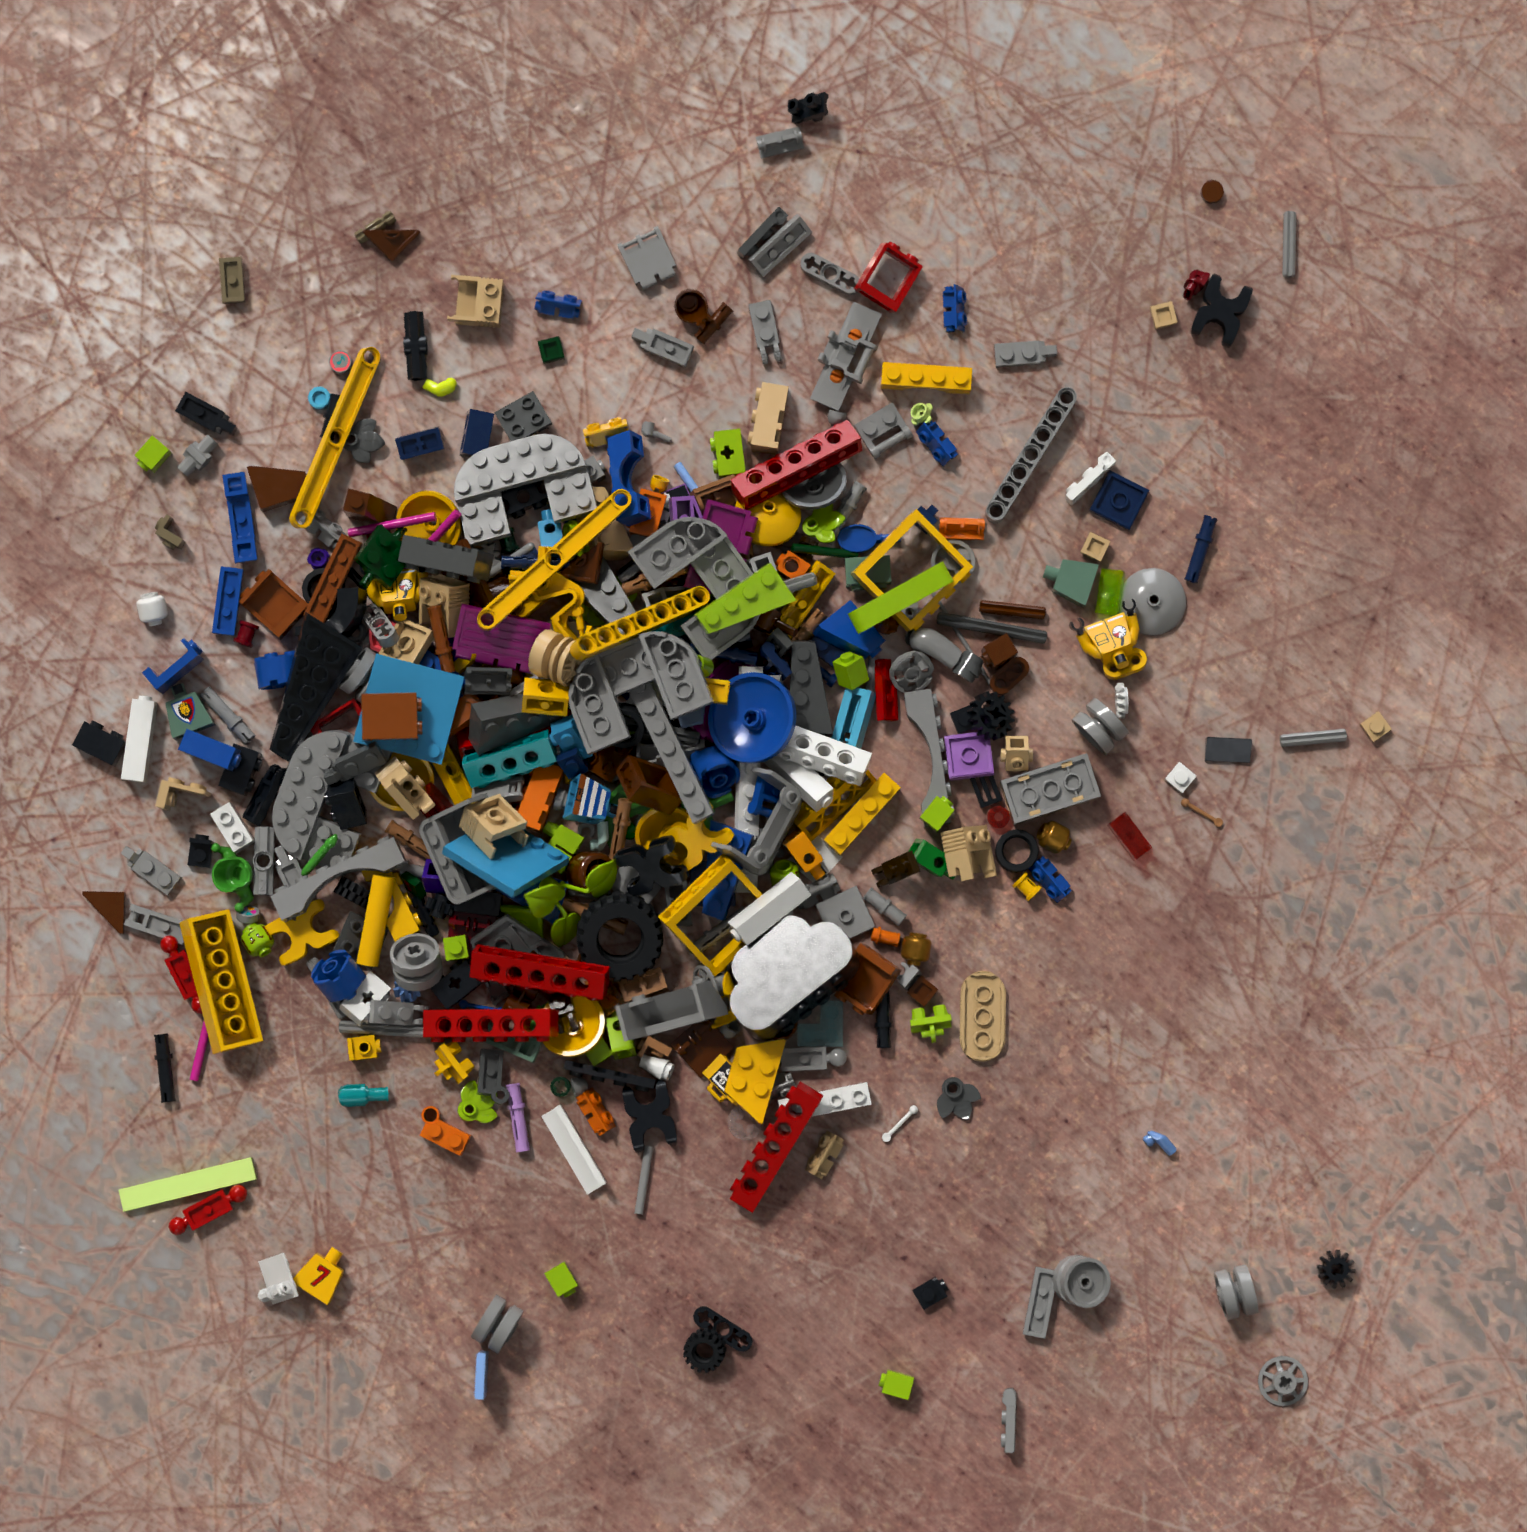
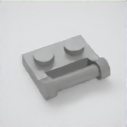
[854,402,913,459]

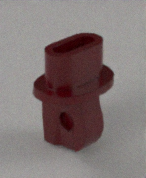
[1183,270,1210,300]

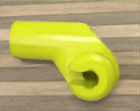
[422,377,457,397]

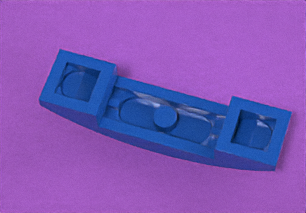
[222,472,258,564]

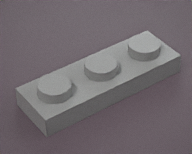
[748,214,812,277]
[1022,1267,1055,1339]

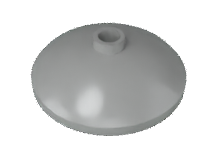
[1118,568,1186,636]

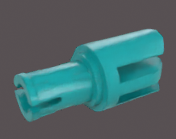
[338,1084,389,1107]

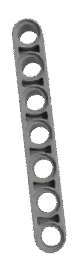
[985,387,1077,523]

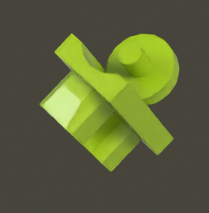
[910,1004,952,1043]

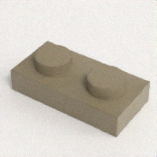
[219,257,246,304]

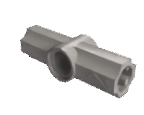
[253,827,275,895]

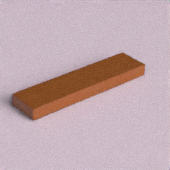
[303,534,363,623]

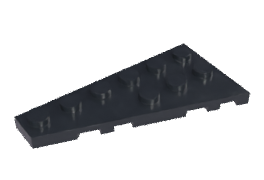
[269,612,363,762]

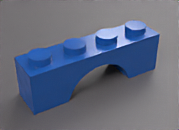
[607,430,651,527]

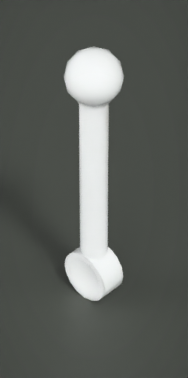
[882,1105,918,1142]

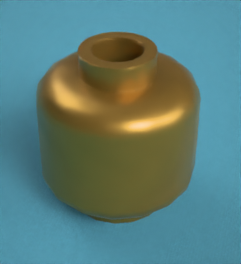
[1036,821,1072,854]
[901,932,932,966]

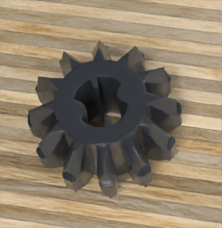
[1316,1249,1356,1289]

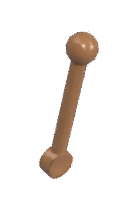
[1181,798,1223,827]

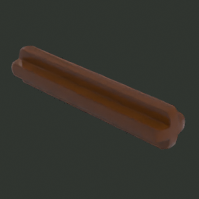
[979,600,1046,620]

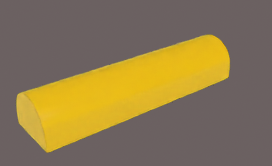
[766,560,836,639]
[357,874,395,967]

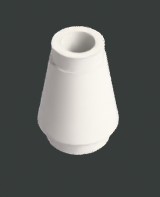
[639,1054,675,1081]

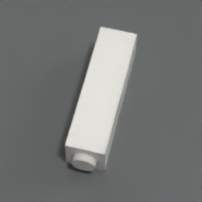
[121,695,158,783]
[764,756,833,812]
[728,872,811,946]

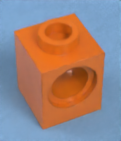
[775,550,811,579]

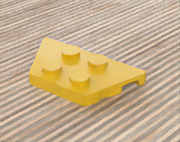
[724,1039,786,1125]

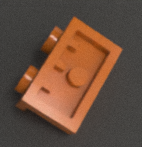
[626,488,667,537]

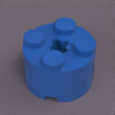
[254,650,295,690]
[690,745,740,798]
[311,950,366,1002]

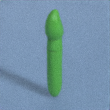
[301,834,338,876]

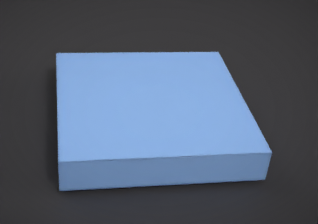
[474,1350,489,1400]

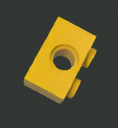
[521,678,570,717]

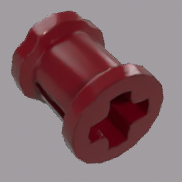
[233,620,259,648]

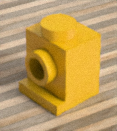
[347,1035,382,1061]

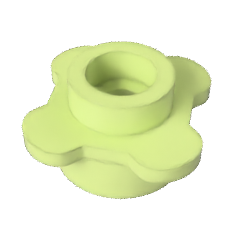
[911,403,933,425]

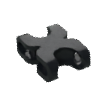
[1190,274,1253,348]
[613,835,689,896]
[622,1080,677,1153]

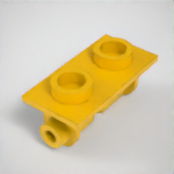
[583,417,629,448]

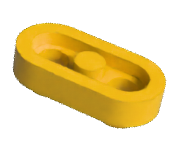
[1103,648,1147,680]

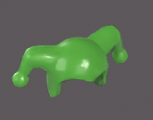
[211,843,254,912]

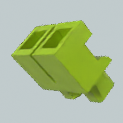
[542,821,585,875]

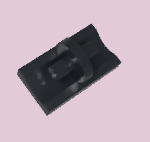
[788,92,829,125]

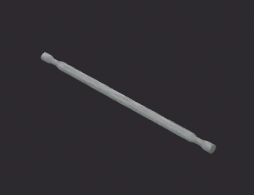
[931,592,990,685]

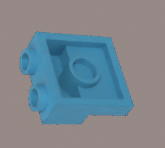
[549,714,593,759]

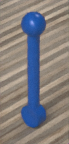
[459,1000,502,1009]

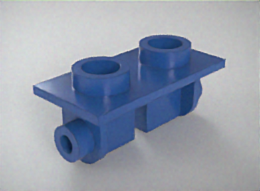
[943,284,967,332]
[535,291,582,319]
[916,420,958,467]
[1029,856,1072,903]

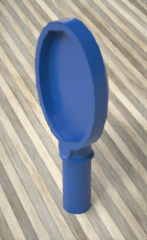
[837,524,901,553]

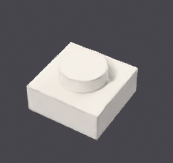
[1164,762,1196,794]

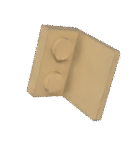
[155,777,211,811]

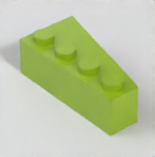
[694,563,797,634]

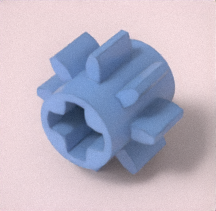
[393,981,421,1003]

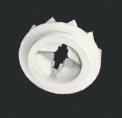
[1115,683,1128,719]

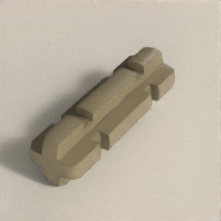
[355,211,396,244]

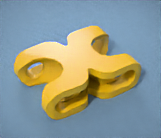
[658,803,734,871]
[265,899,340,966]

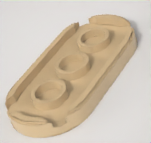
[959,971,1006,1062]

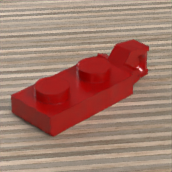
[875,659,898,722]

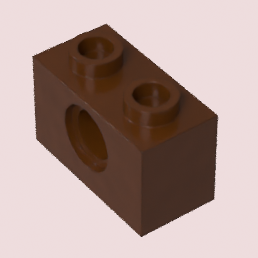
[980,633,1018,671]

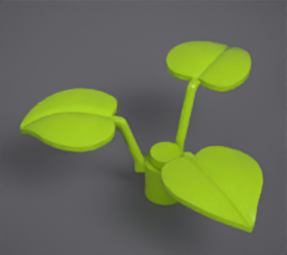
[524,859,617,947]

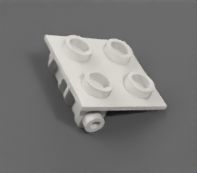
[258,1253,298,1305]

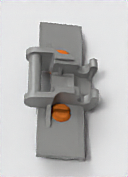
[810,301,882,412]

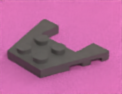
[470,913,565,1006]

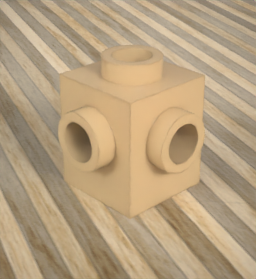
[1000,736,1033,772]

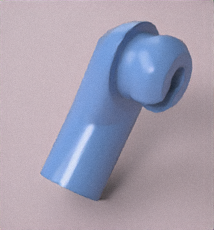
[1143,1131,1177,1156]

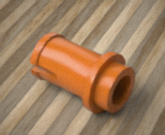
[871,926,900,947]

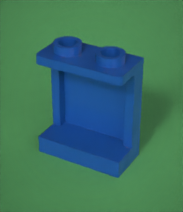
[142,638,204,694]

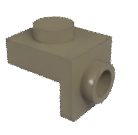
[155,515,186,550]

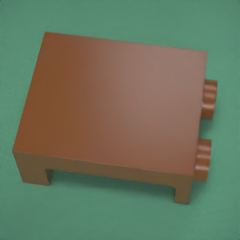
[239,569,308,640]
[361,693,422,741]
[834,943,902,1015]

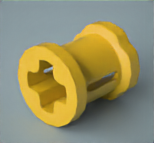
[1012,872,1042,901]

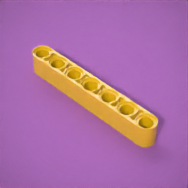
[570,586,710,661]

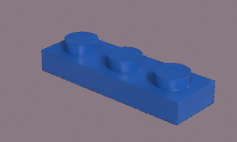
[212,566,244,636]

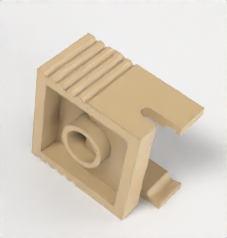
[447,275,504,328]
[419,574,470,638]
[378,620,435,665]
[374,756,435,820]
[459,794,528,859]
[940,825,997,881]

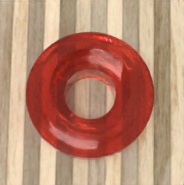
[987,806,1010,828]

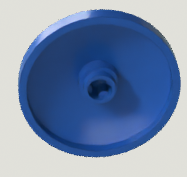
[708,672,796,764]

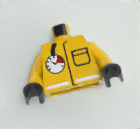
[360,566,428,621]
[1069,599,1140,669]

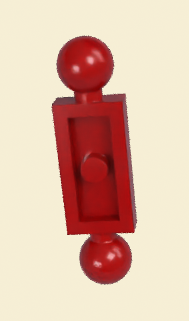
[160,935,202,1014]
[169,1185,247,1235]

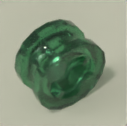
[550,1077,571,1097]

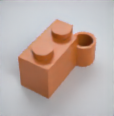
[419,1106,472,1156]

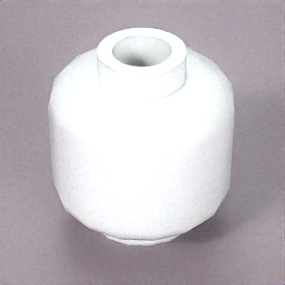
[136,592,168,626]

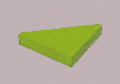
[501,905,543,937]

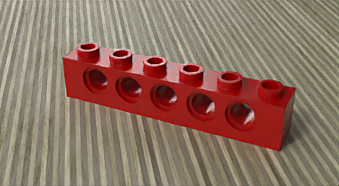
[730,419,862,510]
[470,944,610,1001]
[423,1009,559,1042]
[729,1081,824,1213]

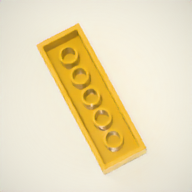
[179,909,263,1054]

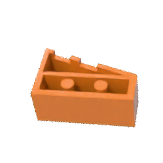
[516,765,564,833]

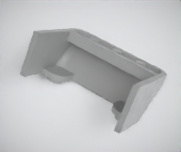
[711,767,802,875]
[419,793,497,904]
[615,977,729,1041]

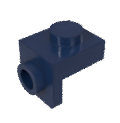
[556,748,589,779]

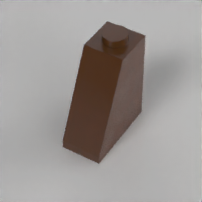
[247,466,307,512]
[343,488,397,524]

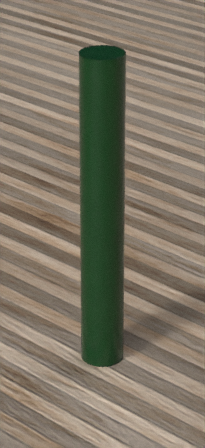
[791,543,858,558]

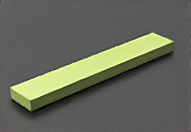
[118,1157,257,1212]

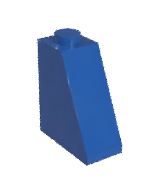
[813,600,886,660]
[178,729,241,772]

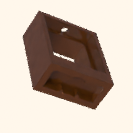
[616,754,682,815]

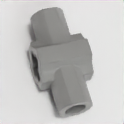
[177,434,218,477]

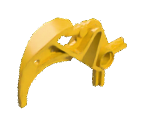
[508,546,595,678]

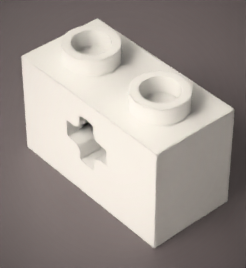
[210,802,255,854]
[339,971,391,1027]

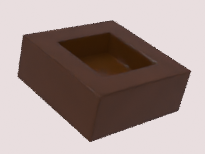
[907,975,939,1007]

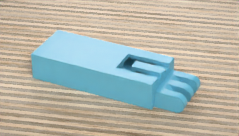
[832,688,876,749]

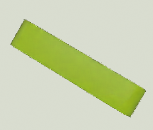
[847,561,954,634]

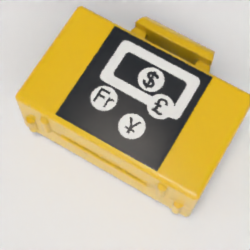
[702,1054,738,1106]

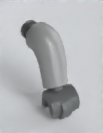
[905,627,983,683]

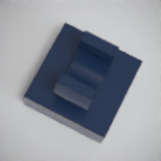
[915,505,939,535]

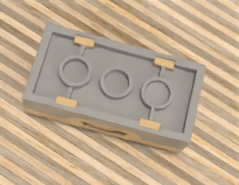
[999,753,1101,825]

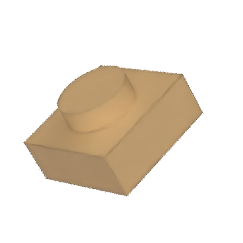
[1150,301,1178,329]
[1080,532,1110,562]
[1359,711,1392,743]

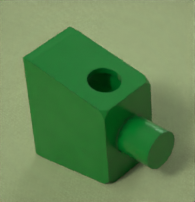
[908,838,956,880]

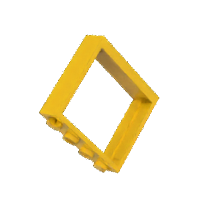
[850,509,973,632]
[658,854,763,977]

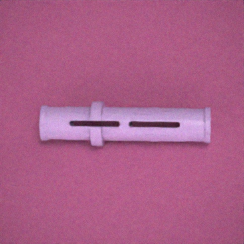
[506,1083,530,1152]

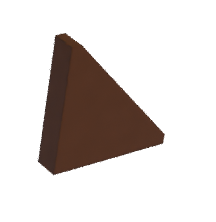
[362,230,421,262]
[559,542,605,584]
[82,891,125,934]

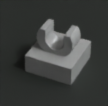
[897,962,922,991]

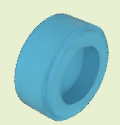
[308,387,330,410]

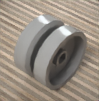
[339,647,376,703]
[1072,698,1129,755]
[390,933,443,991]
[1052,1254,1111,1308]
[1214,1264,1259,1321]
[471,1294,524,1354]

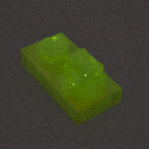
[1095,568,1125,616]

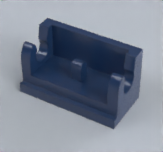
[460,409,494,457]
[395,426,444,460]

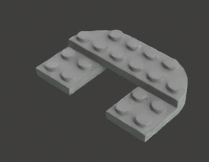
[454,434,597,547]
[627,517,760,660]
[569,631,714,755]
[272,730,393,876]

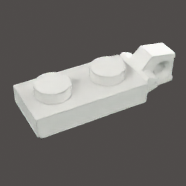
[1065,452,1116,505]

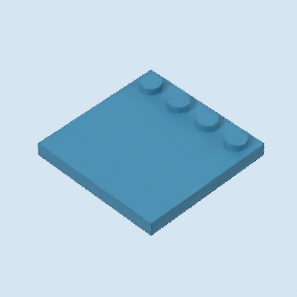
[353,654,464,765]
[442,829,570,898]

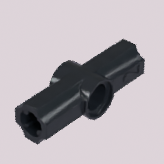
[403,311,428,381]

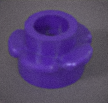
[307,548,329,569]

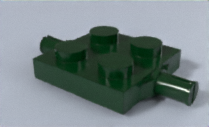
[354,525,407,589]

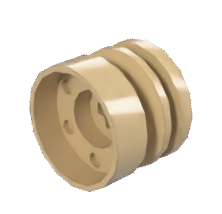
[528,629,586,687]

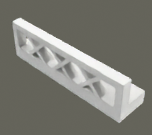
[541,1105,607,1195]

